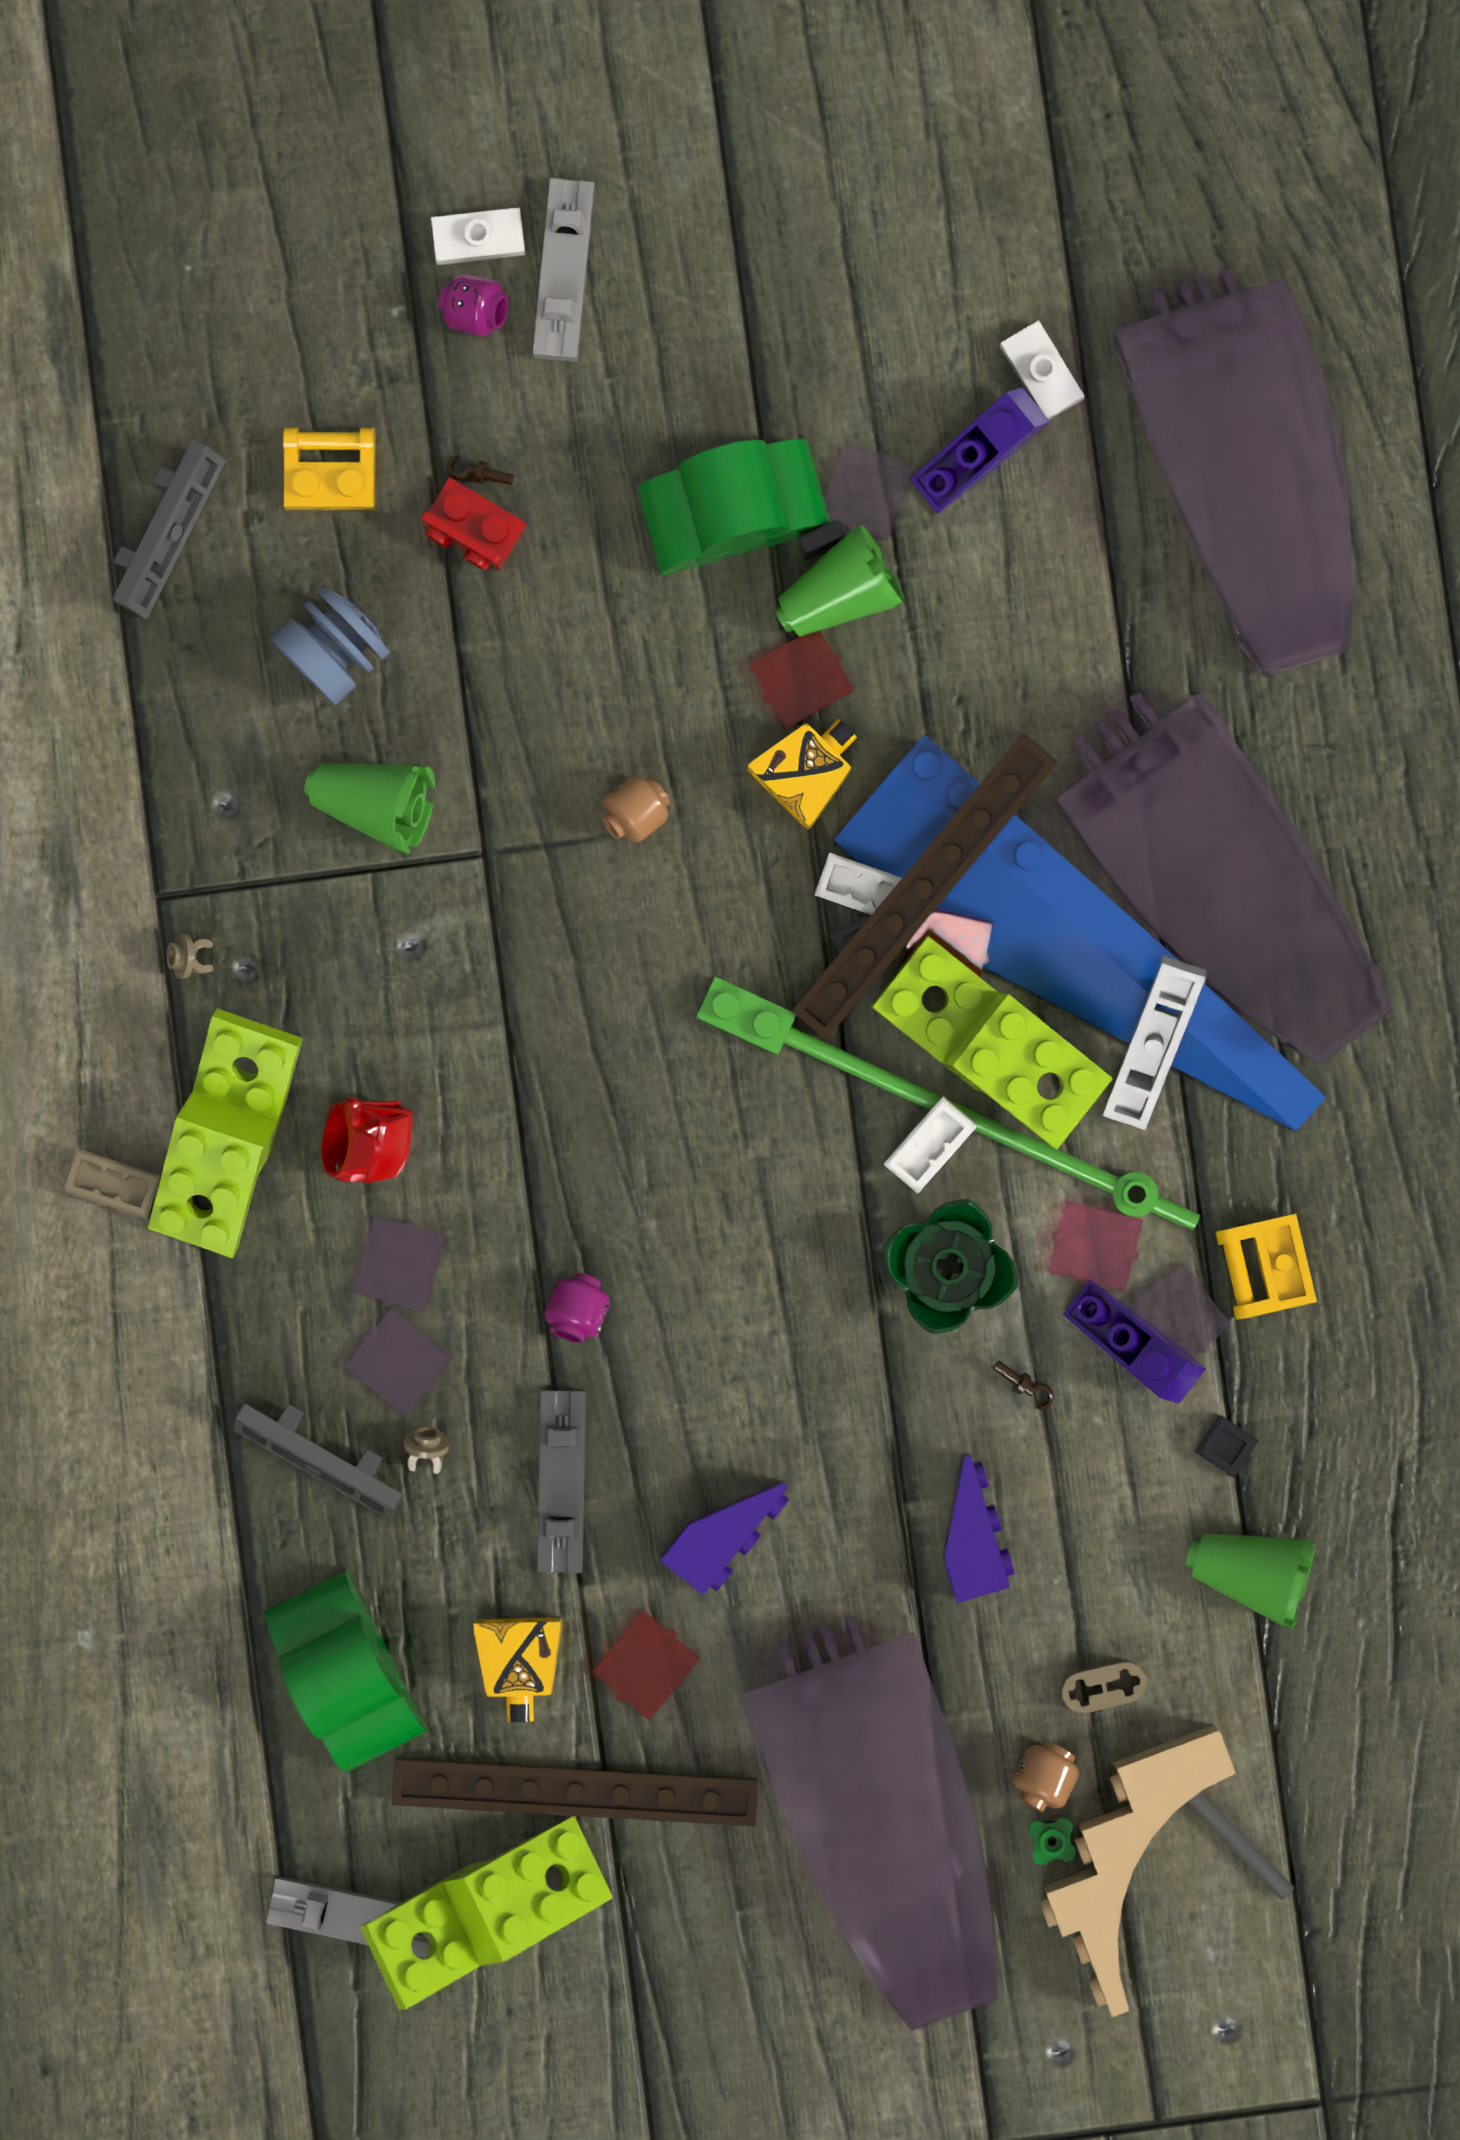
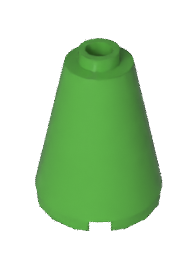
[775,525,905,637]
[304,763,435,854]
[1186,1533,1316,1629]

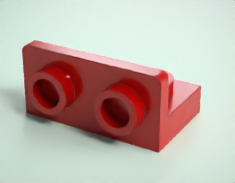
[420,477,527,571]

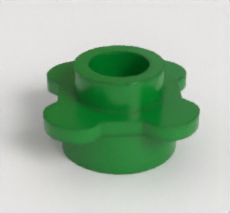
[1028,1817,1076,1866]

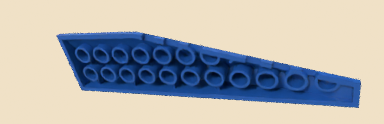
[833,735,1326,1131]

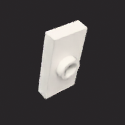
[431,207,525,265]
[999,320,1085,420]
[815,853,902,915]
[884,1095,977,1194]

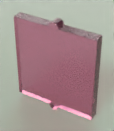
[1048,1200,1143,1292]

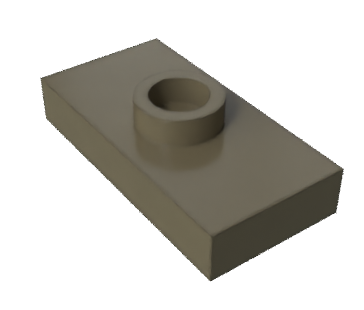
[61,1148,161,1219]

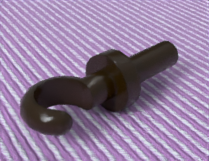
[447,455,514,485]
[993,1360,1054,1410]

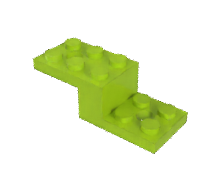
[870,936,1113,1150]
[148,1008,303,1258]
[359,1816,613,2010]

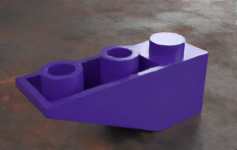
[910,387,1050,514]
[1063,1279,1206,1404]
[942,1453,1015,1603]
[660,1480,789,1595]

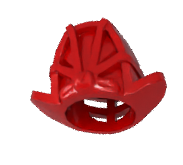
[321,1097,413,1184]

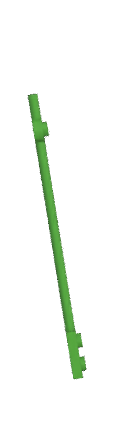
[696,977,1200,1231]

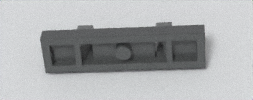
[112,439,226,620]
[537,1390,587,1573]
[233,1404,402,1520]

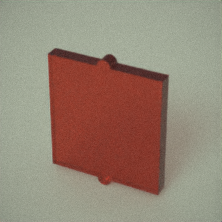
[750,631,854,729]
[902,909,993,977]
[592,1610,700,1720]

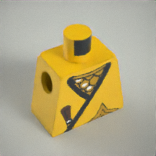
[748,719,857,831]
[474,1617,562,1723]

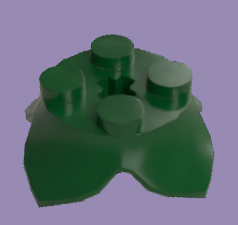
[883,1199,1018,1334]

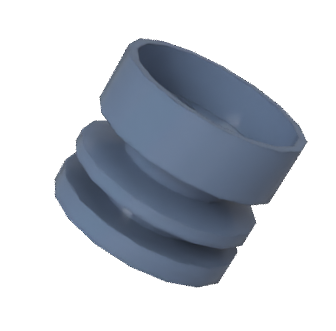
[269,585,390,706]

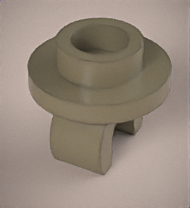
[167,934,213,979]
[404,1426,450,1474]

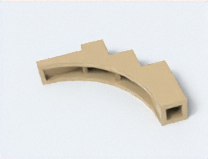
[1039,1725,1236,2017]

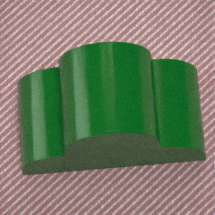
[636,439,831,577]
[264,1569,428,1773]

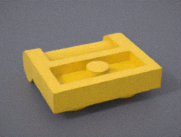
[283,428,375,510]
[1215,1214,1317,1320]

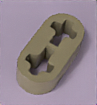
[1060,1660,1147,1713]

